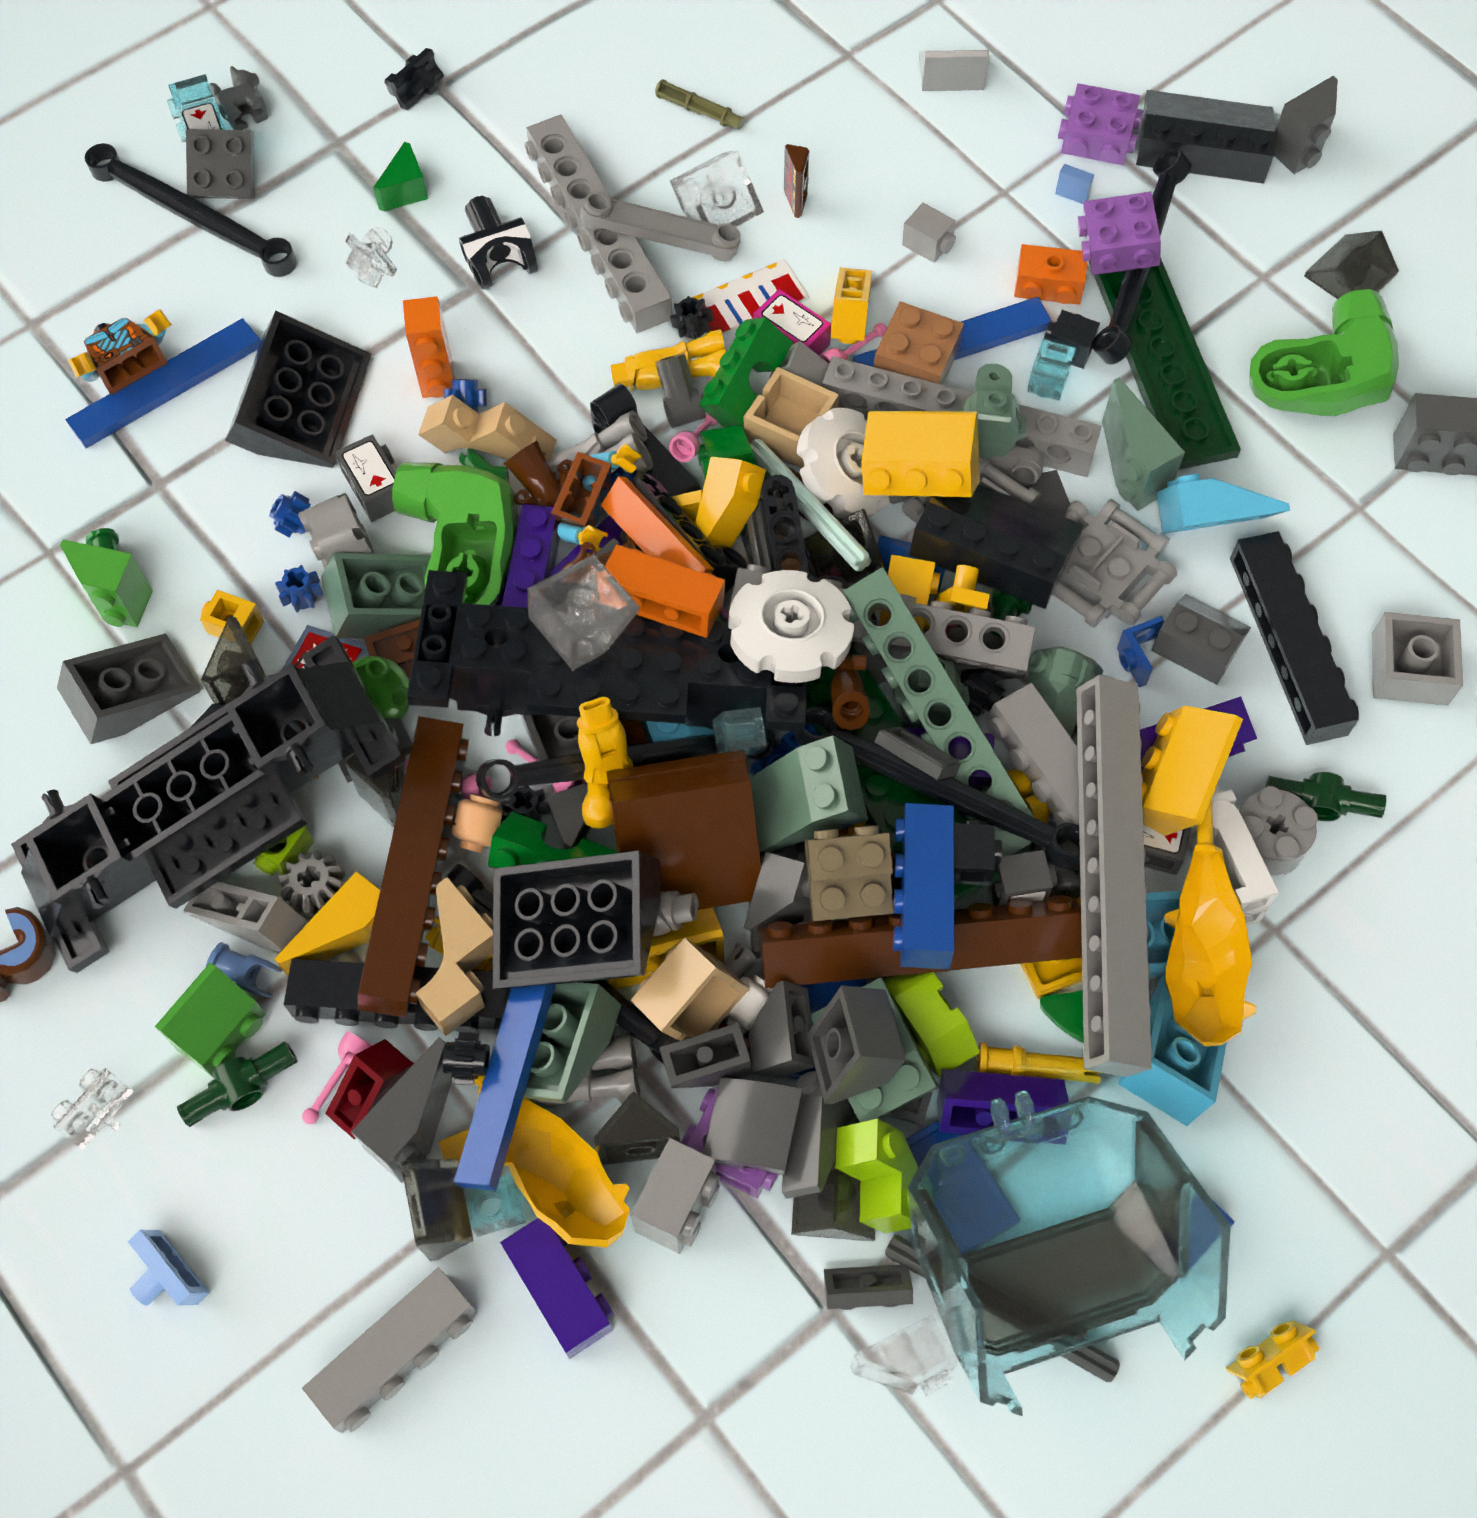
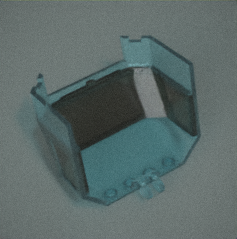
[908,1090,1231,1417]

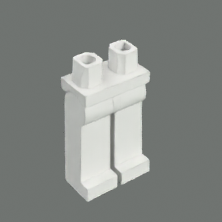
[1189,784,1279,926]

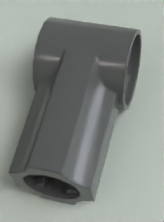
[655,353,706,428]

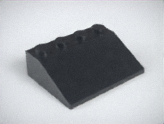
[1136,90,1276,184]
[225,310,372,468]
[909,484,1085,609]
[492,851,661,990]

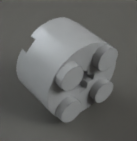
[298,493,375,569]
[1239,786,1318,876]

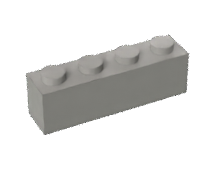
[986,683,1079,826]
[302,1267,477,1433]

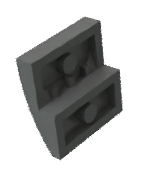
[703,1078,802,1175]

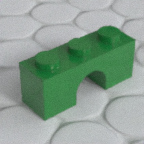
[698,317,793,429]
[488,811,617,868]

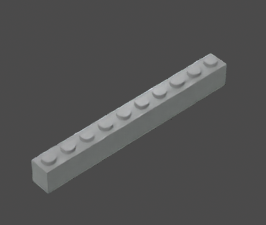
[1076,674,1153,1077]

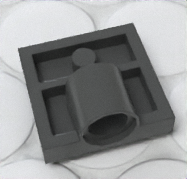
[186,129,254,199]

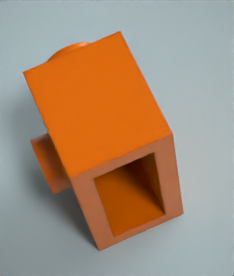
[1014,244,1087,305]

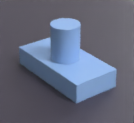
[128,1229,210,1306]

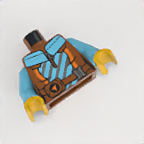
[68,309,172,395]
[551,444,642,552]

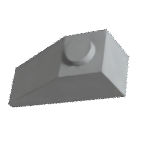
[183,882,307,952]

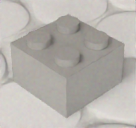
[1372,612,1463,706]
[630,1138,720,1254]

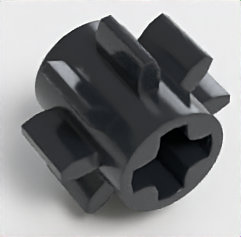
[670,296,713,340]
[964,669,1007,717]
[501,786,550,822]
[443,1032,490,1086]

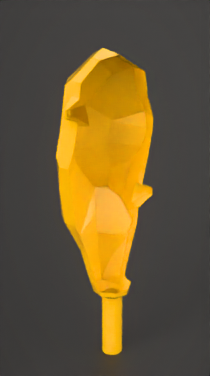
[1164,799,1256,1047]
[475,1075,630,1248]

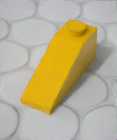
[830,267,872,344]
[695,457,766,548]
[274,871,380,976]

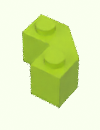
[883,972,980,1077]
[835,1119,928,1234]

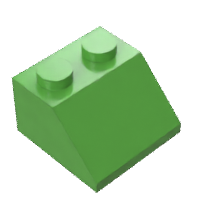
[60,539,153,627]
[154,963,266,1077]

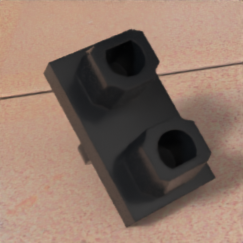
[384,48,444,110]

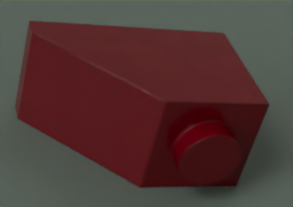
[325,1039,414,1139]

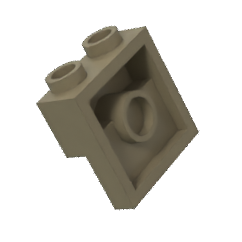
[804,825,894,921]

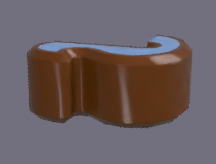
[0,907,56,1002]

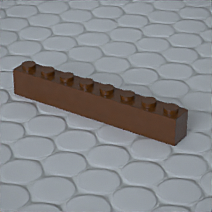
[358,716,469,1018]
[758,895,1082,988]

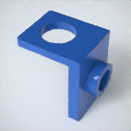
[1117,616,1165,688]

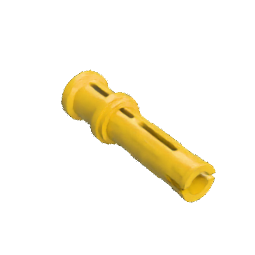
[976,1042,1101,1084]

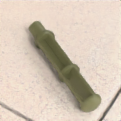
[655,79,744,130]

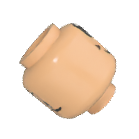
[451,794,506,853]

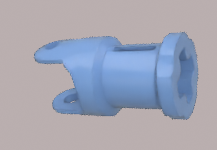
[206,942,282,997]

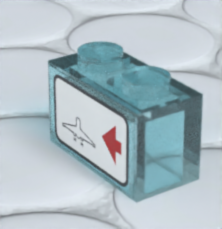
[167,74,225,143]

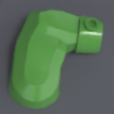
[1249,289,1399,416]
[392,462,517,605]

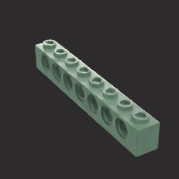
[843,567,1034,856]

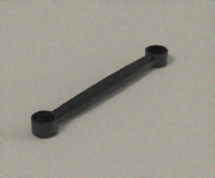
[85,143,297,277]
[1092,148,1192,365]
[795,707,1080,869]
[476,723,775,799]
[442,863,680,1066]

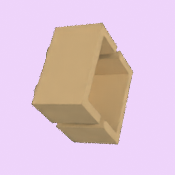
[744,367,839,468]
[631,937,749,1041]

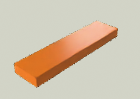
[600,476,714,573]

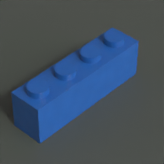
[893,803,954,969]

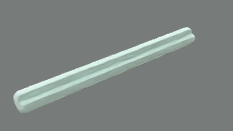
[750,439,871,571]

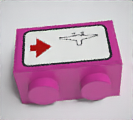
[753,289,831,355]

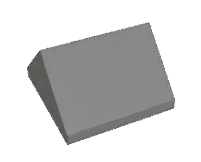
[919,50,989,91]

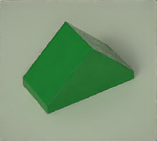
[373,141,428,212]

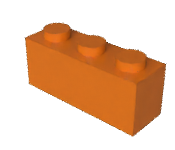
[403,296,455,398]
[598,544,725,638]

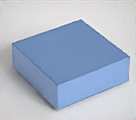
[1055,164,1094,204]

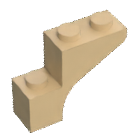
[418,395,557,460]
[416,877,493,1037]

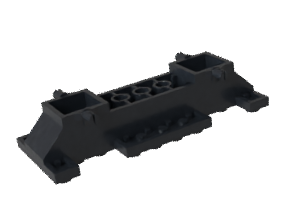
[407,570,807,752]
[11,635,407,973]

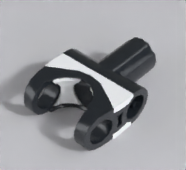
[459,195,538,289]

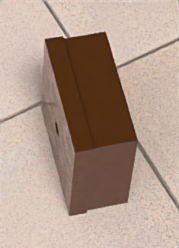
[606,750,761,910]

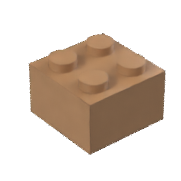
[874,301,964,385]

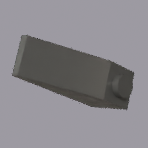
[782,1071,854,1198]

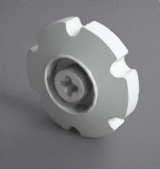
[797,408,891,521]
[728,570,854,683]

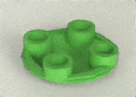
[352,656,409,719]

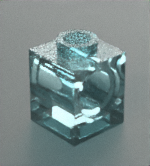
[1027,339,1076,401]
[712,707,767,755]
[459,1174,526,1237]

